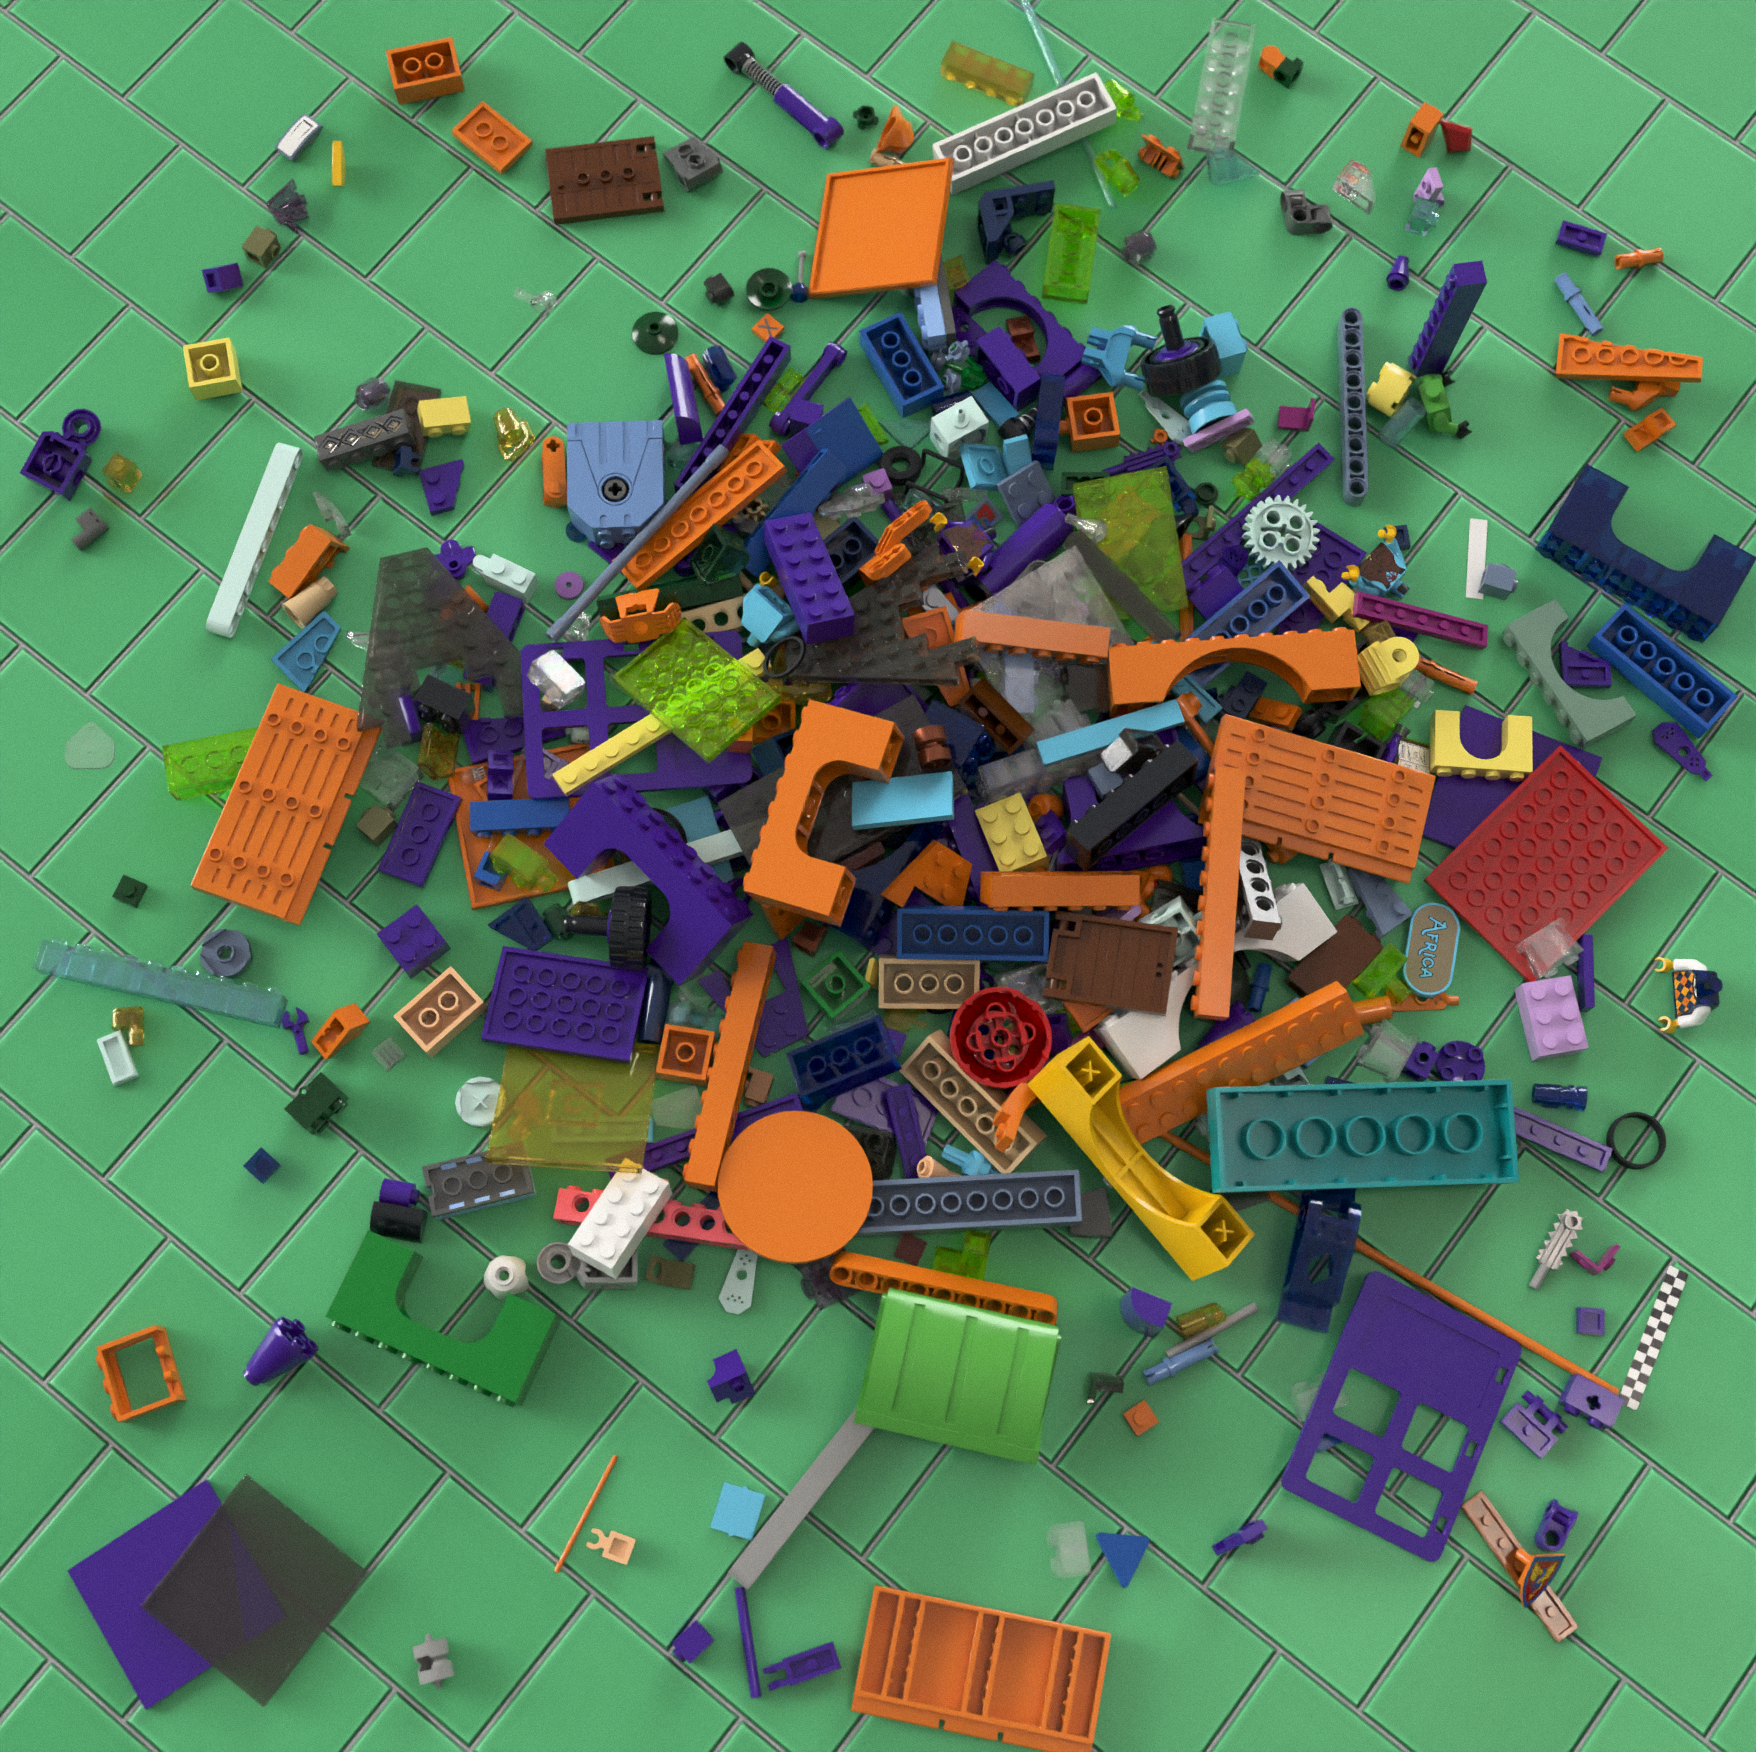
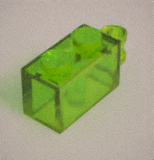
[490,833,558,892]

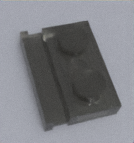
[1149,879,1203,915]

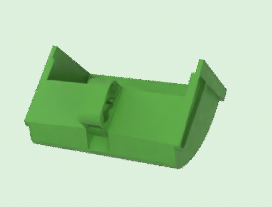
[853,1287,1062,1465]

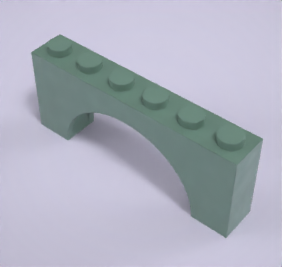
[1502,599,1636,750]

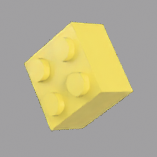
[183,337,243,401]

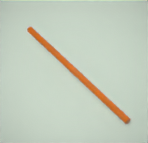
[554,1455,618,1573]

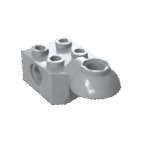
[537,1242,638,1289]

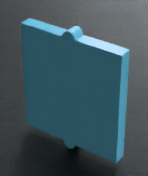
[710,1482,765,1540]

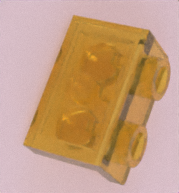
[418,723,459,781]

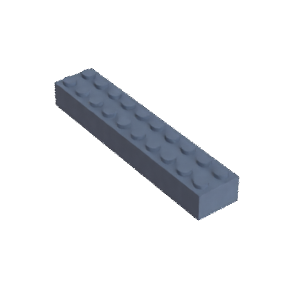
[853,1170,1083,1238]

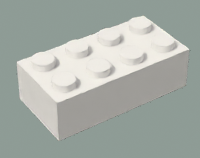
[568,1159,672,1279]

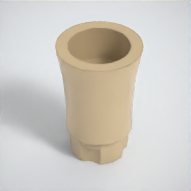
[282,576,338,629]

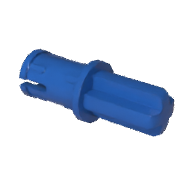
[1246,963,1272,1013]

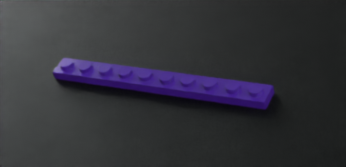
[1152,443,1335,606]

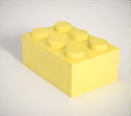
[975,792,1050,871]

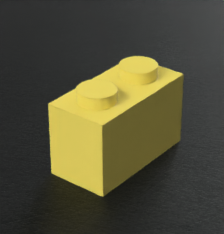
[417,396,471,438]

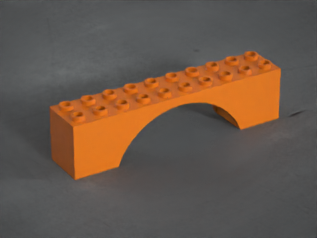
[1104,627,1361,718]

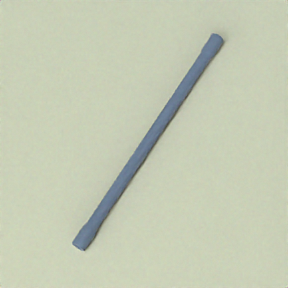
[545,444,730,643]

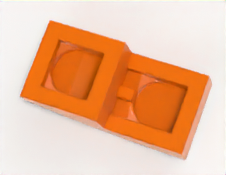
[1623,407,1677,452]

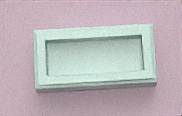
[97,1030,139,1087]

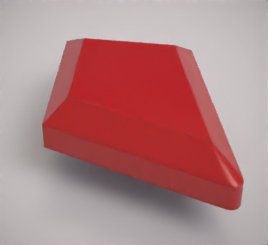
[1440,120,1472,153]

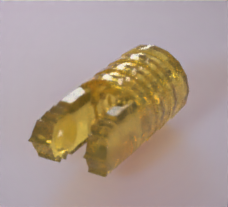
[1176,1302,1227,1338]

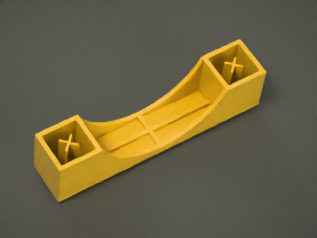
[1027,1036,1255,1281]

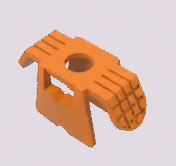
[600,588,681,643]

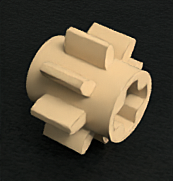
[740,496,769,522]

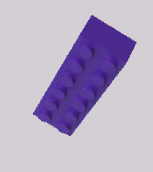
[764,512,855,645]

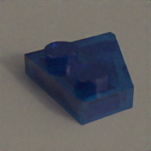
[488,897,555,951]

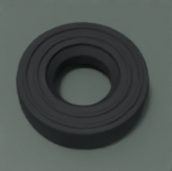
[880,446,922,486]

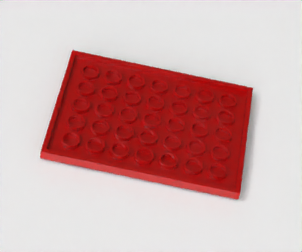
[1423,745,1668,982]

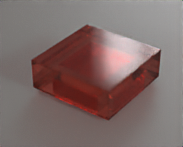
[894,1235,927,1266]

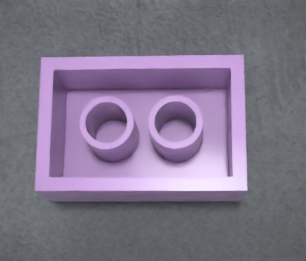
[1514,975,1589,1062]

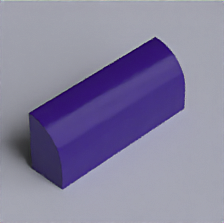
[664,353,703,445]
[1120,1287,1172,1337]

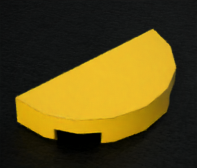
[332,141,346,187]

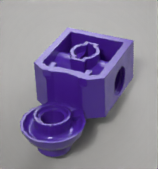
[20,409,101,501]

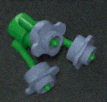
[928,340,986,396]

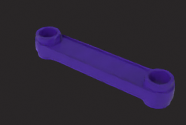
[769,342,847,437]

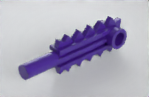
[1102,441,1182,477]

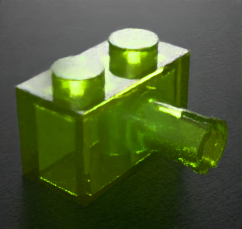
[1351,942,1412,1003]

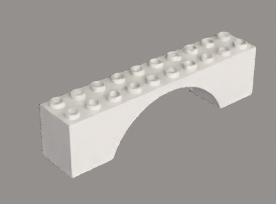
[1094,882,1337,1079]

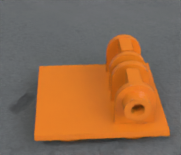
[1138,134,1185,179]

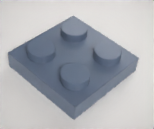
[996,460,1056,526]

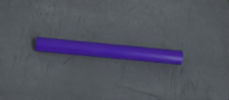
[734,1587,761,1698]

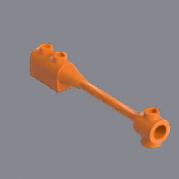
[1176,691,1299,865]

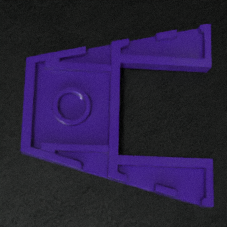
[698,937,809,1058]

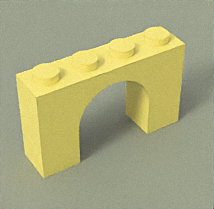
[1429,710,1533,782]

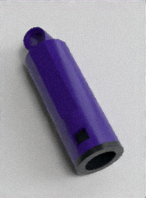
[963,495,1082,611]

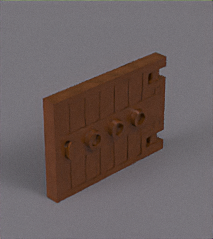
[545,136,664,225]
[1043,910,1178,1017]

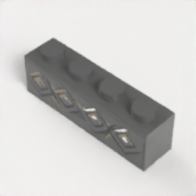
[314,408,416,471]

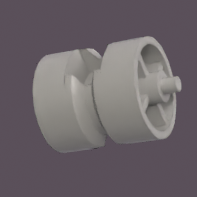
[412,1634,455,1689]

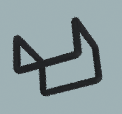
[905,449,965,512]

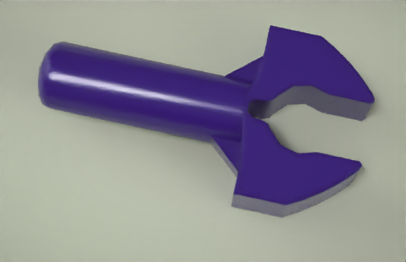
[281,1007,310,1055]

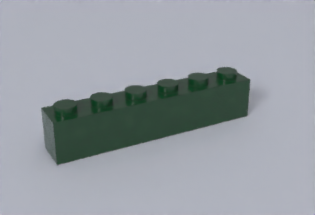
[596,568,743,621]

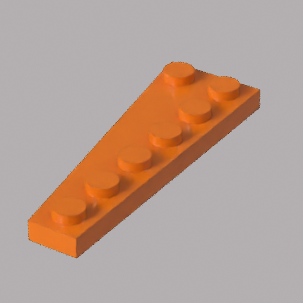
[1556,334,1703,383]

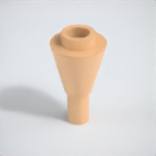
[917,1156,961,1178]

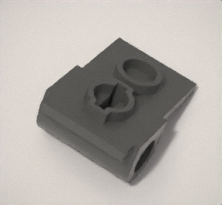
[663,136,723,192]

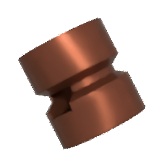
[912,725,952,770]

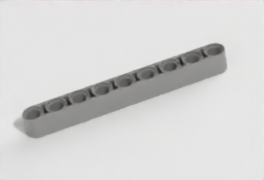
[727,1408,875,1590]

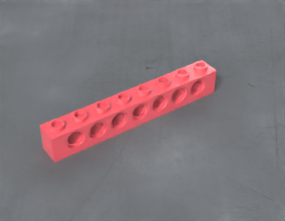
[553,1186,751,1251]

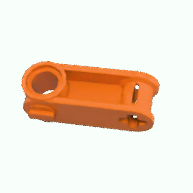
[542,436,567,509]

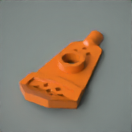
[1385,980,1459,1012]

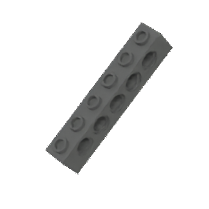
[1237,836,1282,940]

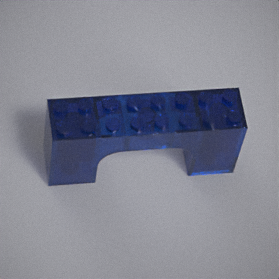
[1534,464,1756,643]

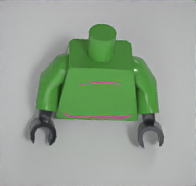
[1417,370,1472,439]

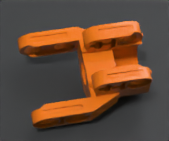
[858,500,955,610]

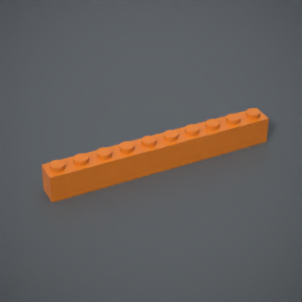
[1191,766,1246,1021]
[682,941,777,1192]

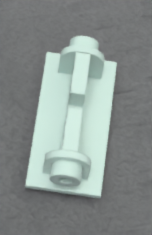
[1319,858,1359,911]

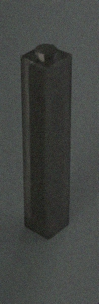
[1063,529,1181,644]

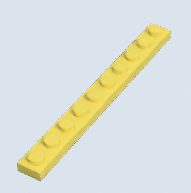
[552,648,772,797]

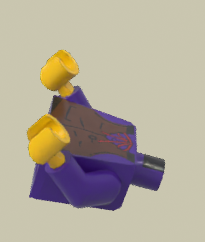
[929,512,997,578]

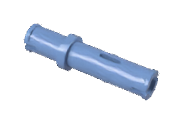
[1554,272,1604,337]
[1142,1338,1219,1386]

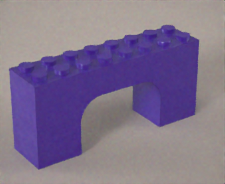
[544,773,754,986]

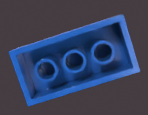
[859,311,944,419]

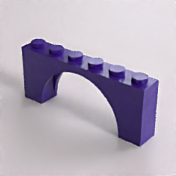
[953,259,1086,396]

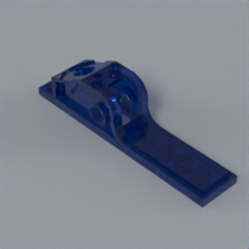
[1275,1076,1361,1334]

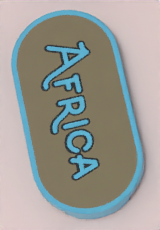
[1402,903,1460,998]

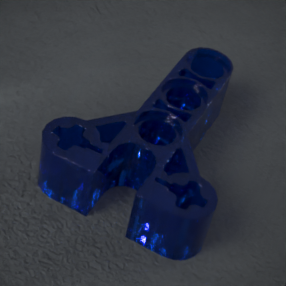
[1031,373,1065,471]

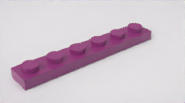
[1353,591,1488,650]

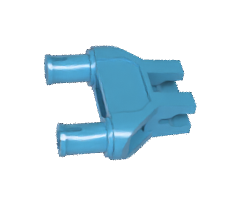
[1081,325,1157,391]

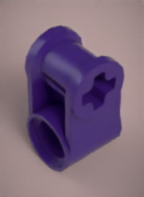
[1534,1498,1578,1552]

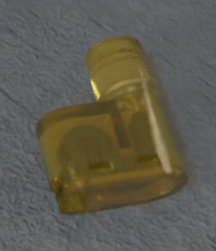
[570,901,609,917]
[112,1006,144,1047]

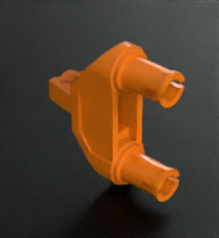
[1608,346,1681,411]

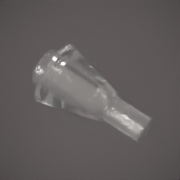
[1065,513,1108,543]

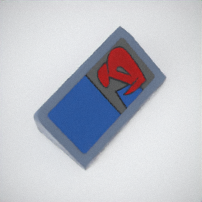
[962,496,1003,529]

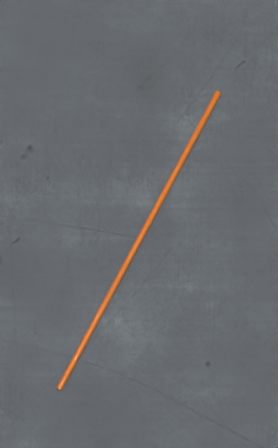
[1158,1131,1619,1395]

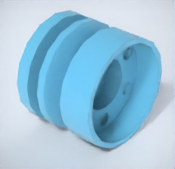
[1180,380,1237,435]

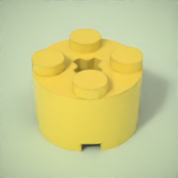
[1365,362,1417,418]

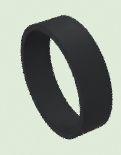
[1606,1112,1666,1169]

